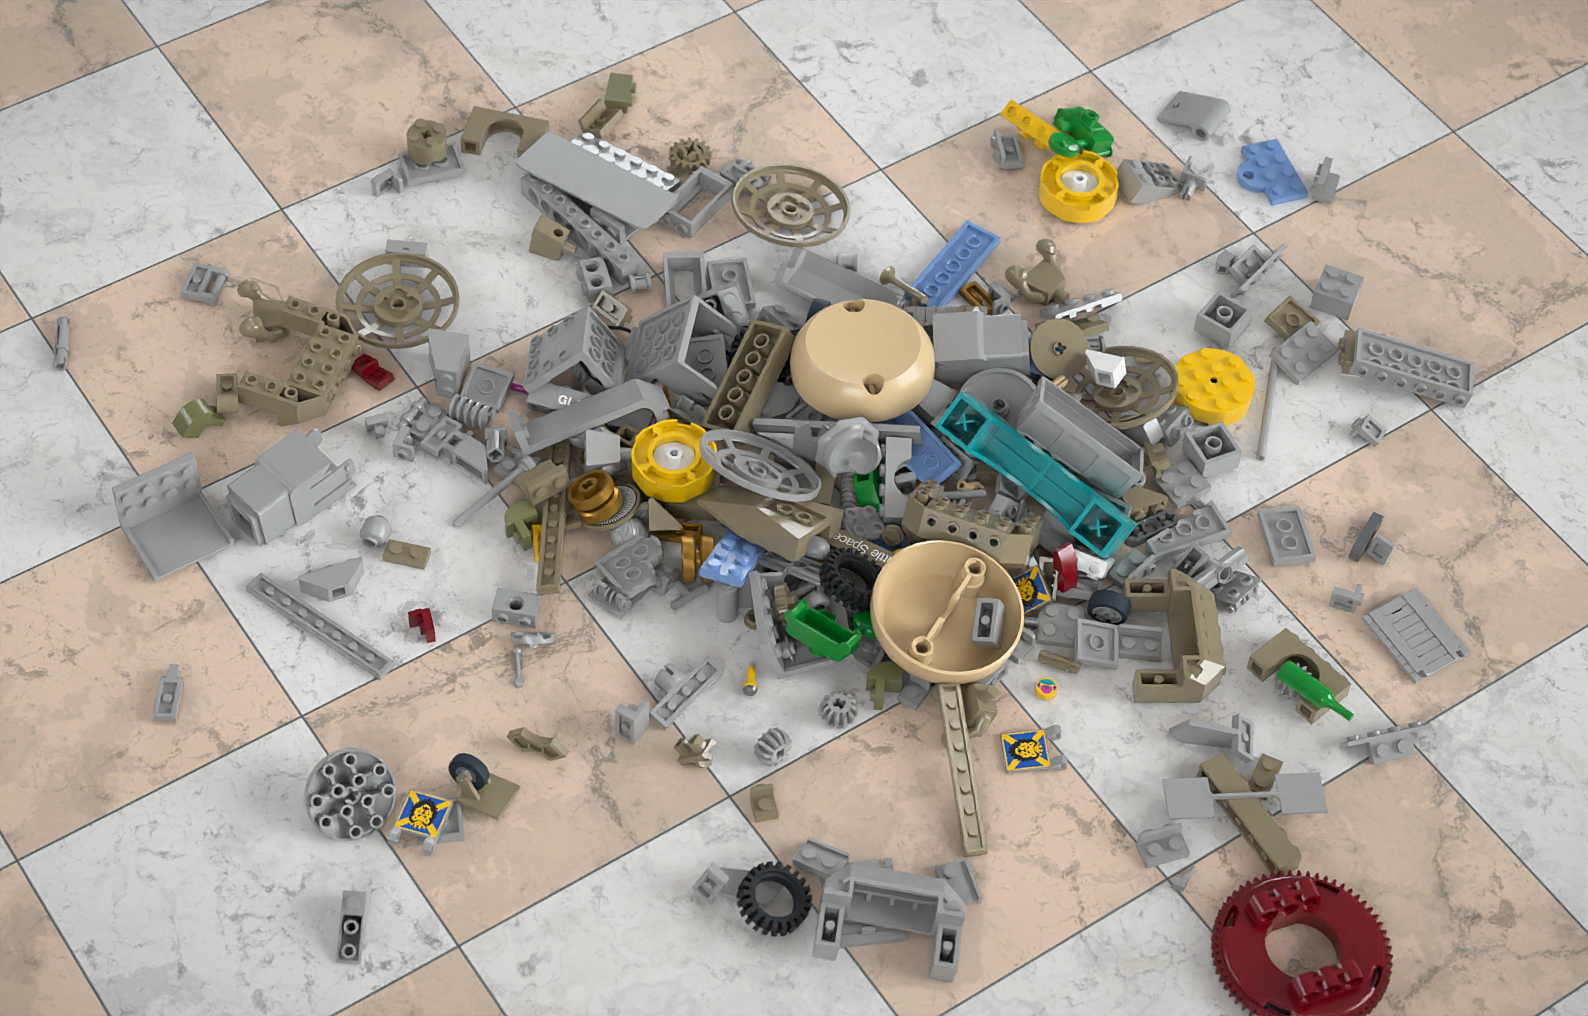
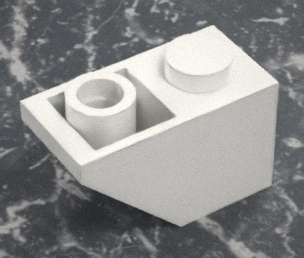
[1085,349,1126,388]

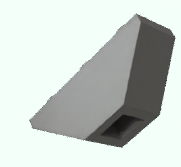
[298,557,364,602]

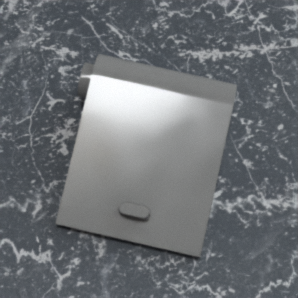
[1157,91,1231,141]
[716,572,783,623]

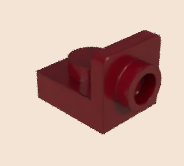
[408,608,436,643]

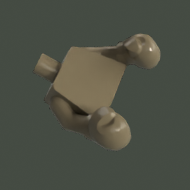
[1005,239,1069,306]
[237,279,289,343]
[931,682,999,749]

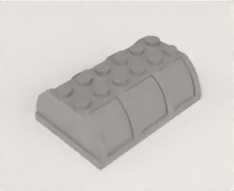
[1016,376,1144,499]

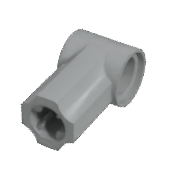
[485,427,507,463]

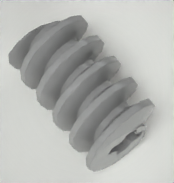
[449,393,496,432]

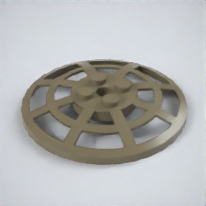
[732,163,850,247]
[336,252,460,349]
[1062,346,1179,430]

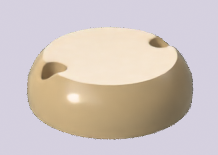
[790,299,935,423]
[870,540,1024,684]

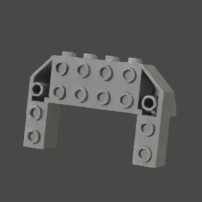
[812,863,966,982]

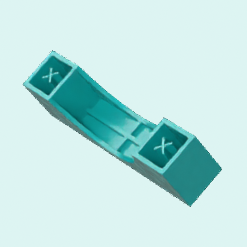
[935,392,1138,558]

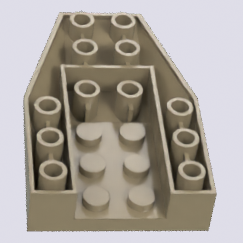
[697,486,844,562]

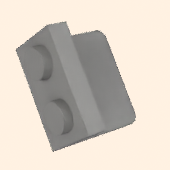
[590,207,640,245]

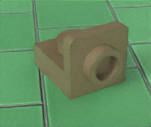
[750,784,779,822]

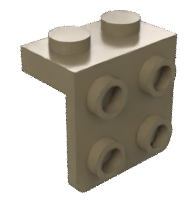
[514,460,571,506]

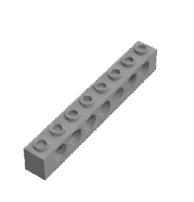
[521,173,638,286]

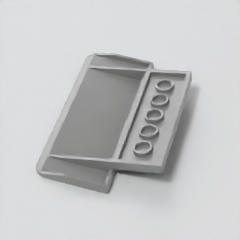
[516,131,682,229]

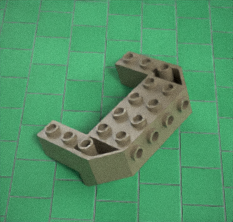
[237,296,361,426]
[902,479,1046,571]
[1121,569,1226,703]

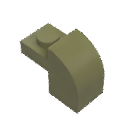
[172,399,226,438]
[504,498,538,551]
[866,661,903,710]

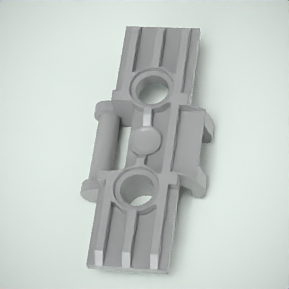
[755,550,822,585]

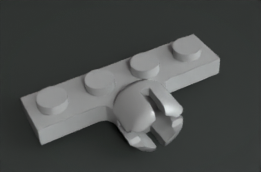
[649,656,724,731]

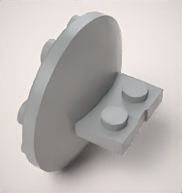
[304,748,396,841]

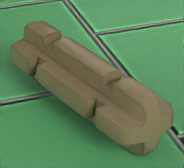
[1038,650,1081,674]

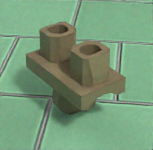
[1143,441,1171,479]
[674,734,717,768]

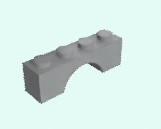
[878,437,912,525]

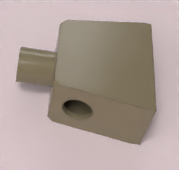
[529,215,578,261]

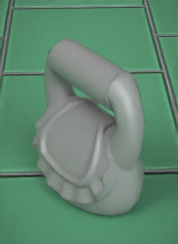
[794,582,830,610]

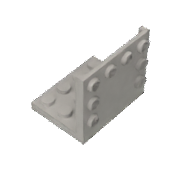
[523,306,627,393]
[112,452,234,581]
[749,570,855,680]

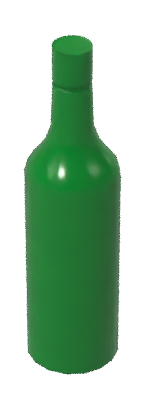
[1277,660,1354,721]

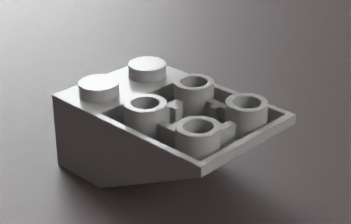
[1116,159,1183,204]
[691,281,750,338]

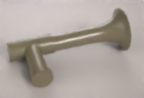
[879,266,928,317]

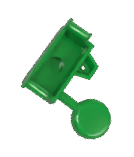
[1048,106,1114,158]
[784,599,876,662]

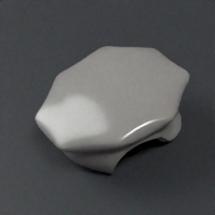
[815,417,882,478]

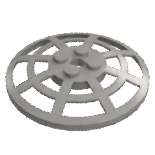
[699,429,822,502]

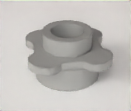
[779,635,797,661]

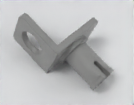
[1179,156,1207,201]

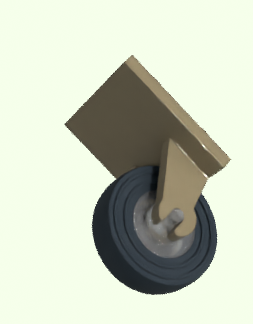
[448,753,520,820]

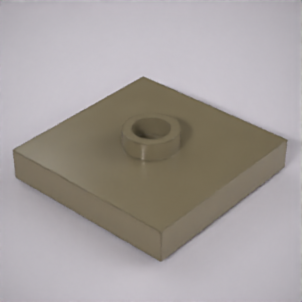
[1264,296,1320,340]

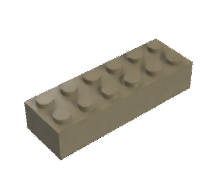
[700,319,795,447]

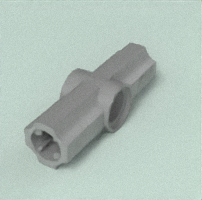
[1193,546,1249,590]

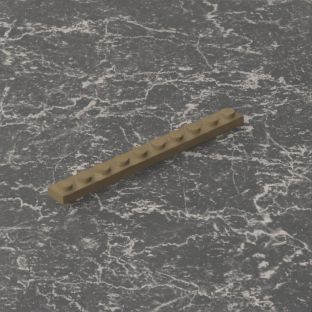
[536,438,572,595]

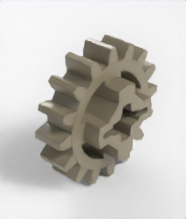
[669,137,711,175]
[772,583,798,630]

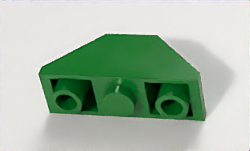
[853,460,883,512]

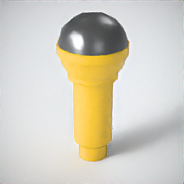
[742,666,758,696]

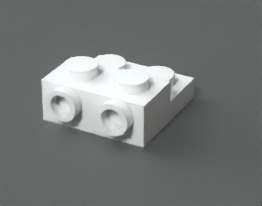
[1072,544,1115,580]

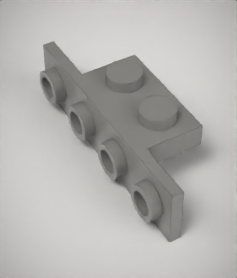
[1228,243,1287,298]
[1339,721,1431,764]

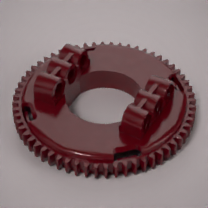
[1210,870,1393,1016]

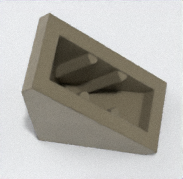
[648,496,683,531]
[1039,556,1059,602]

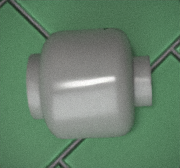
[359,515,392,548]

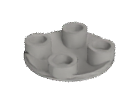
[843,505,885,541]

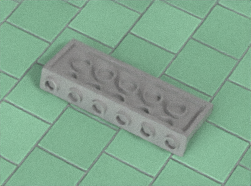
[1349,328,1474,408]

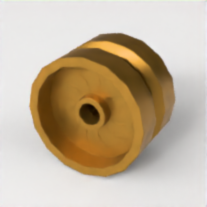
[567,469,623,524]
[681,535,714,583]

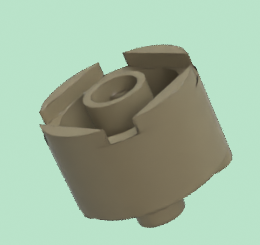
[407,118,447,165]

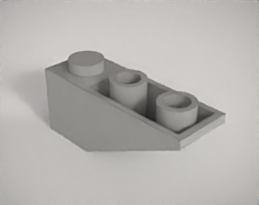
[336,890,370,964]

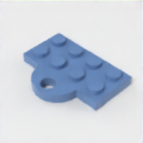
[1237,138,1309,206]

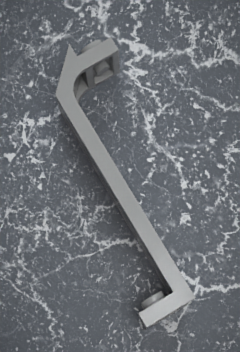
[507,378,670,456]

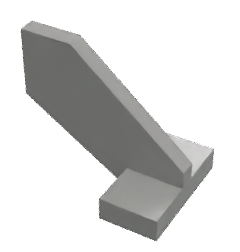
[1169,713,1254,763]
[692,863,784,907]

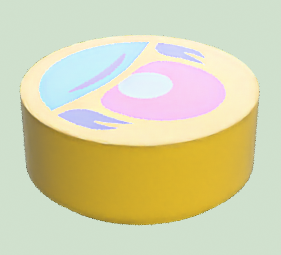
[1035,678,1058,700]

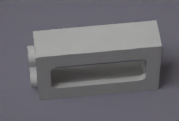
[659,166,733,238]
[663,251,707,308]

